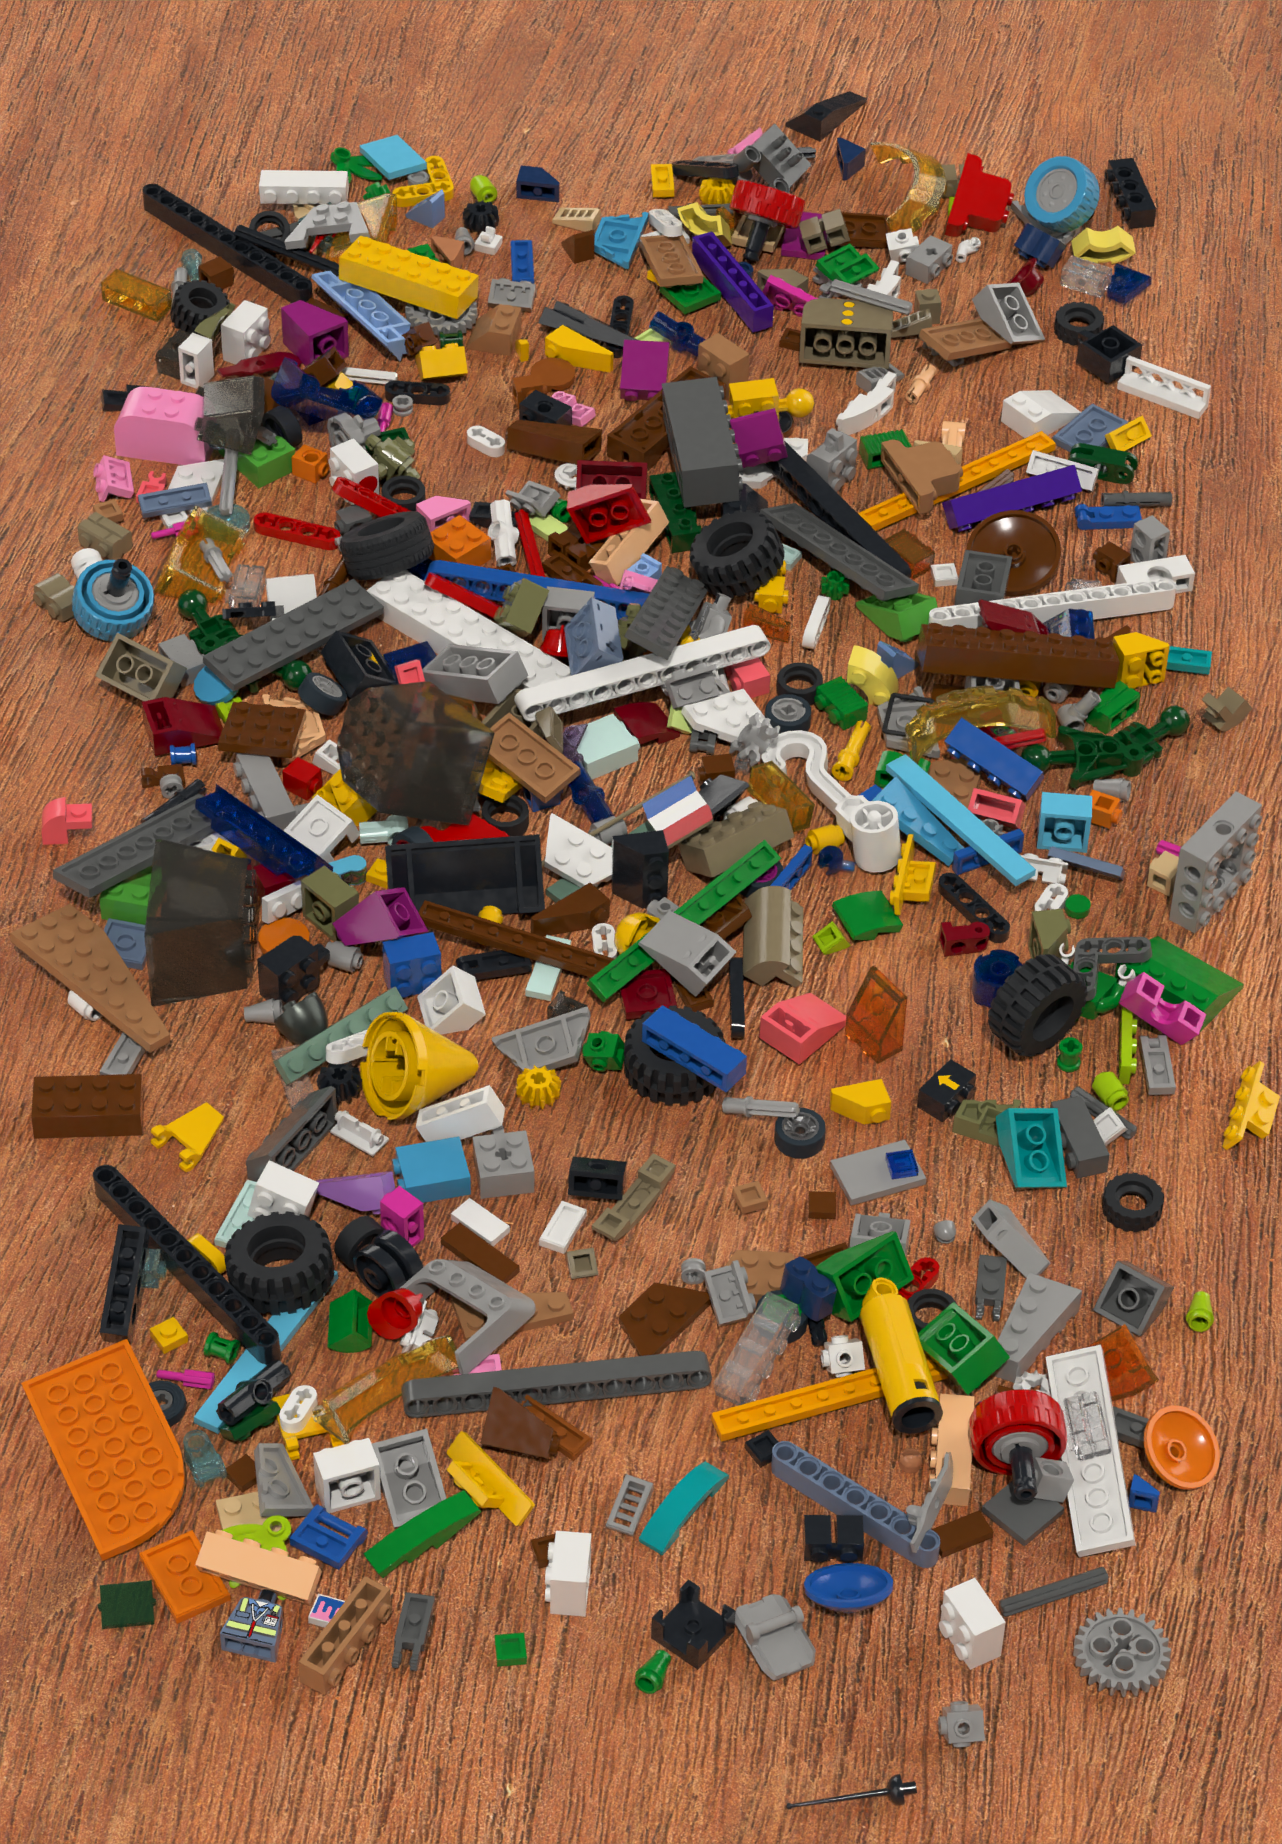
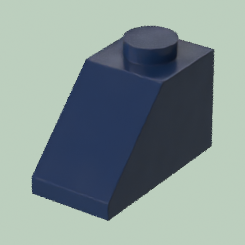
[516,165,560,203]

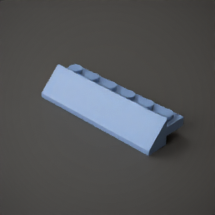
[311,271,411,362]

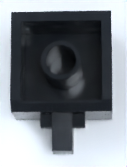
[1076,325,1142,384]
[257,935,330,1006]

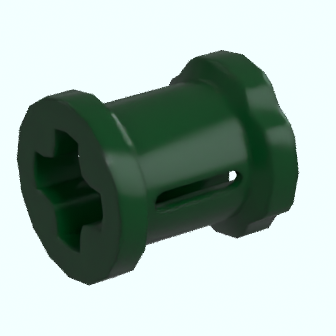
[439,330,463,349]

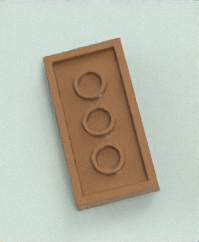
[639,234,704,288]
[919,318,1012,361]
[474,713,581,803]

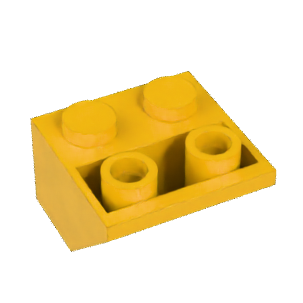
[415,343,468,381]
[1113,632,1170,689]
[312,765,380,826]

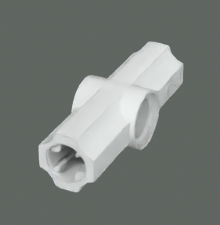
[488,499,519,567]

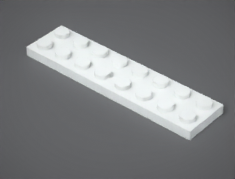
[1046,1345,1136,1557]

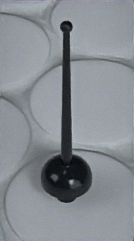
[786,1774,917,1809]

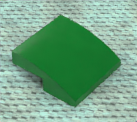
[815,244,880,284]
[832,891,903,940]

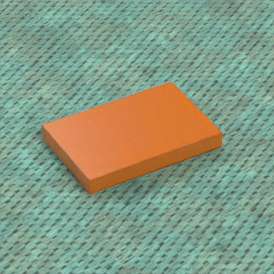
[139,1530,231,1624]

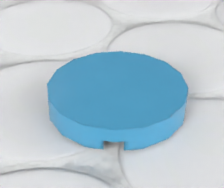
[193,666,239,706]

